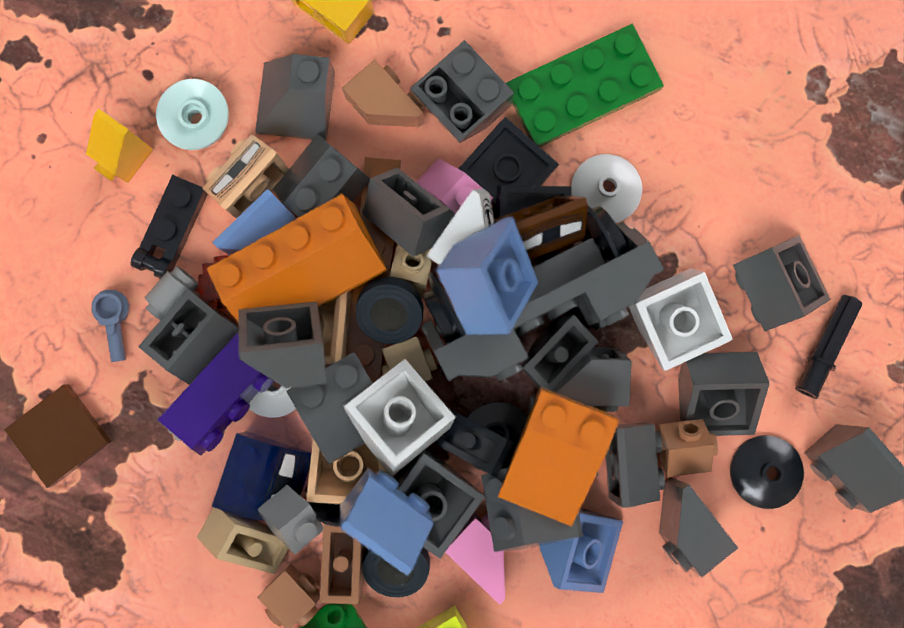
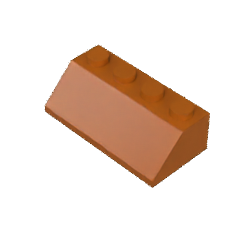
[207,194,387,321]

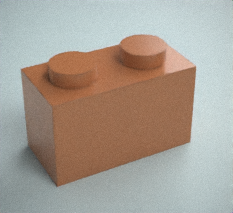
[320,524,365,604]

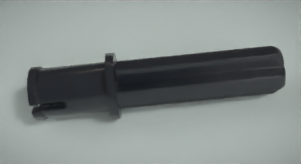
[795,295,862,399]

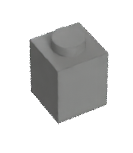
[257,485,323,554]

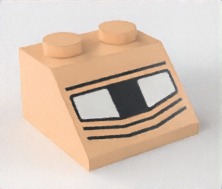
[202,134,289,219]

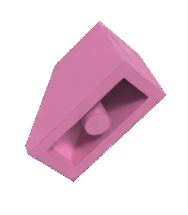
[416,158,493,215]
[445,513,505,604]

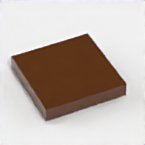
[4,384,111,488]

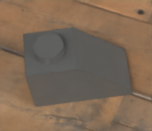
[522,315,599,391]

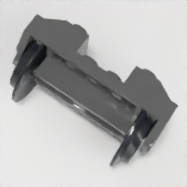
[421,205,664,381]

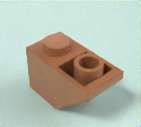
[342,59,424,127]

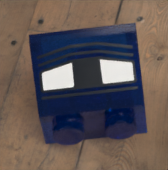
[211,431,311,521]

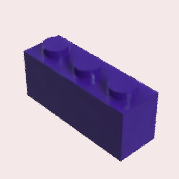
[157,333,274,456]

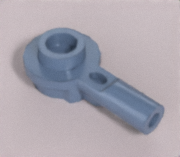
[91,290,130,362]

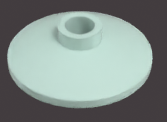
[156,79,229,150]

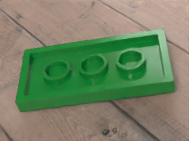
[506,23,664,147]

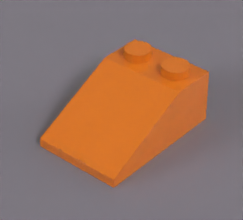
[498,386,619,526]

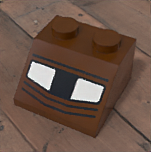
[494,195,588,265]

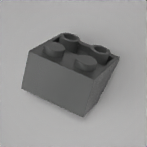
[410,40,514,143]
[362,168,455,257]
[138,288,239,385]
[553,347,632,412]

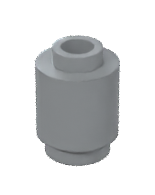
[144,266,200,320]

